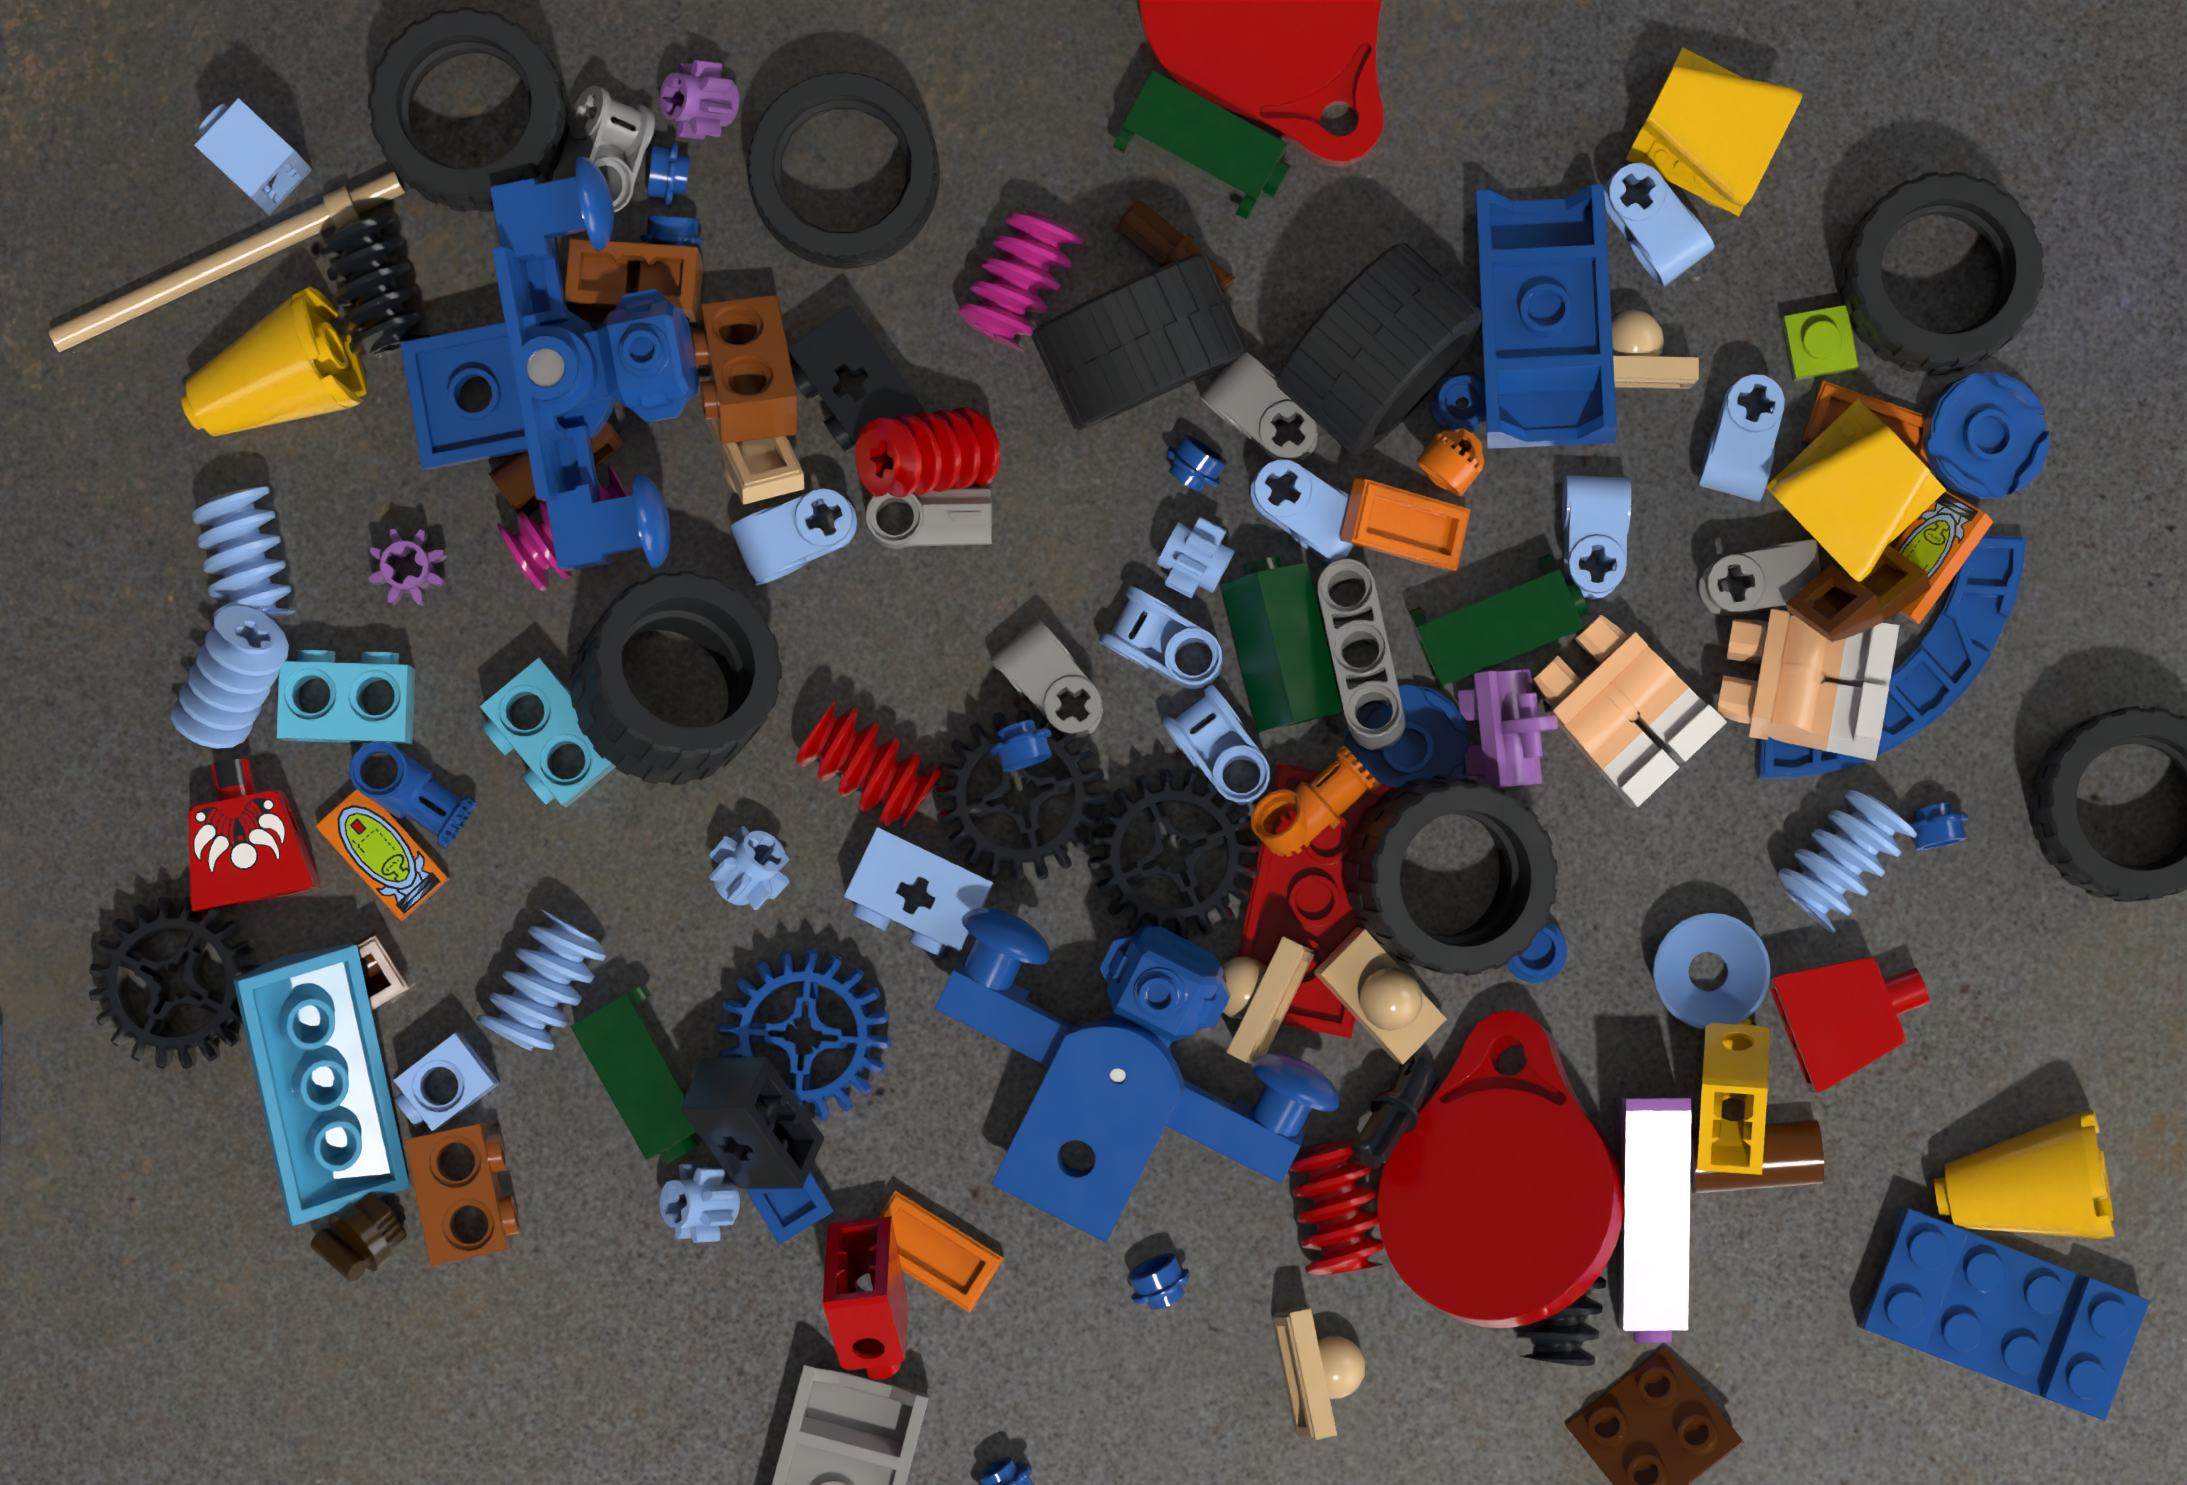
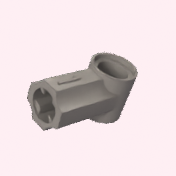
[866,489,992,550]

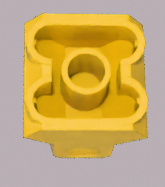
[1626,47,1802,217]
[1766,398,1946,582]

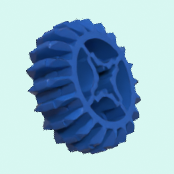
[718,949,891,1121]

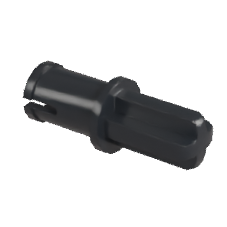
[1352,1056,1439,1169]

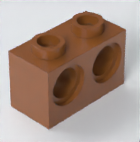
[564,239,704,327]
[691,295,797,444]
[404,1122,520,1266]

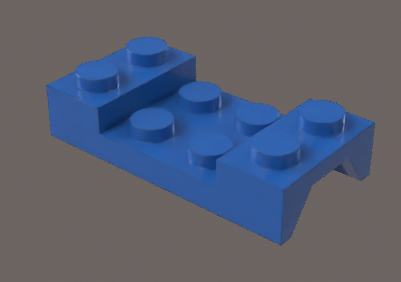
[1476,184,1617,449]
[1857,1207,2150,1421]

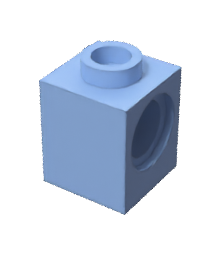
[393,1033,500,1131]

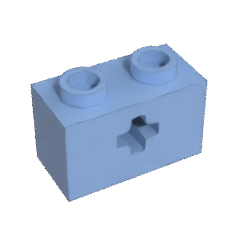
[194,98,313,216]
[844,827,994,959]

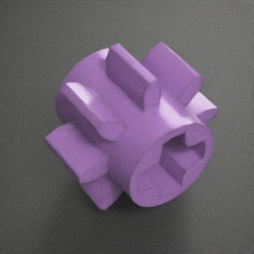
[659,59,739,140]
[368,528,447,606]

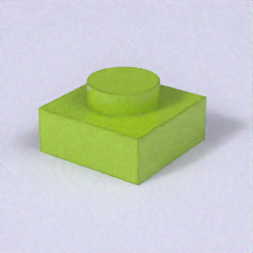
[1781,305,1859,381]

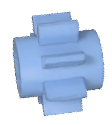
[1156,517,1235,599]
[709,826,790,910]
[659,1163,740,1243]

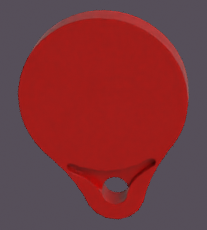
[1140,0,1383,167]
[1377,1010,1624,1328]

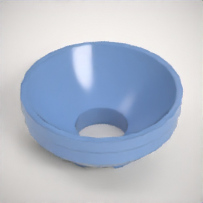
[1653,913,1771,1029]

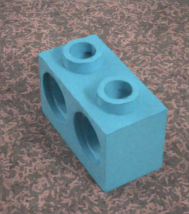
[277,650,415,745]
[479,658,616,807]

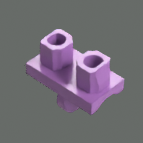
[1458,669,1559,788]

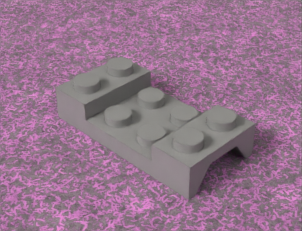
[772,1362,930,1485]

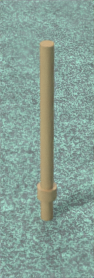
[48,170,405,353]

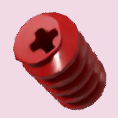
[855,407,1000,498]
[796,700,942,828]
[1289,1138,1384,1275]

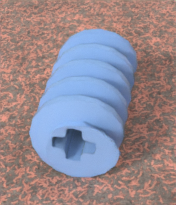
[191,486,296,620]
[170,606,289,749]
[1778,790,1917,933]
[477,909,608,1051]

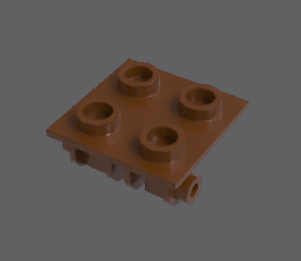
[1565,1346,1744,1485]

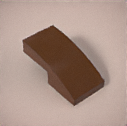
[1786,545,1931,642]

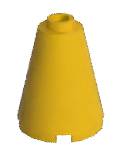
[181,286,368,436]
[1934,1110,2115,1239]

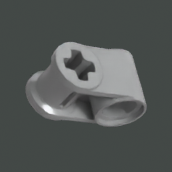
[553,85,655,212]
[1199,352,1318,463]
[1698,540,1822,617]
[989,618,1103,739]

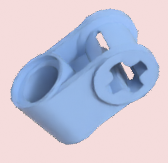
[1604,163,1715,287]
[1698,374,1785,502]
[1250,460,1354,564]
[1562,475,1631,600]
[730,488,858,586]
[1098,586,1223,690]
[1161,684,1270,807]

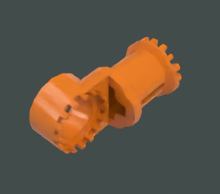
[1416,429,1484,496]
[1251,745,1380,857]

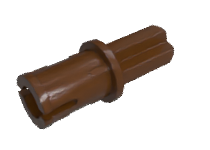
[1117,201,1235,293]

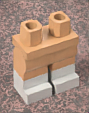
[1717,609,1900,761]
[1532,615,1727,808]

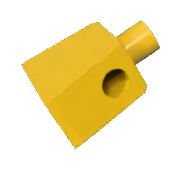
[1697,1018,1771,1175]

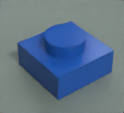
[746,1171,835,1245]

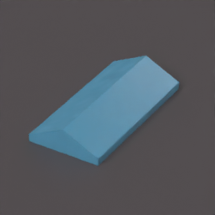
[233,943,410,1226]

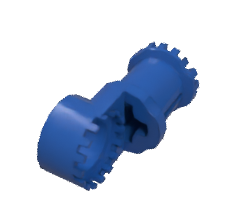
[350,742,477,849]

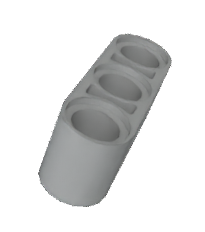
[1318,559,1405,751]

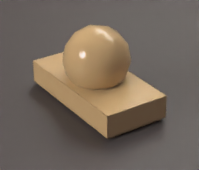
[1611,309,1699,389]
[704,418,804,505]
[1314,927,1447,1064]
[1221,937,1314,1064]
[1272,1308,1365,1440]

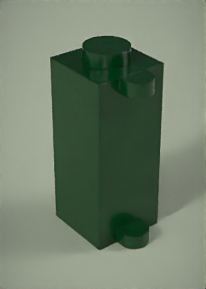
[1113,70,1291,221]
[1408,554,1589,690]
[1221,556,1344,733]
[570,985,700,1164]

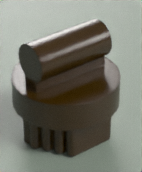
[310,1192,407,1282]

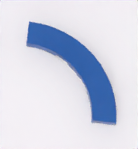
[1758,535,2026,779]

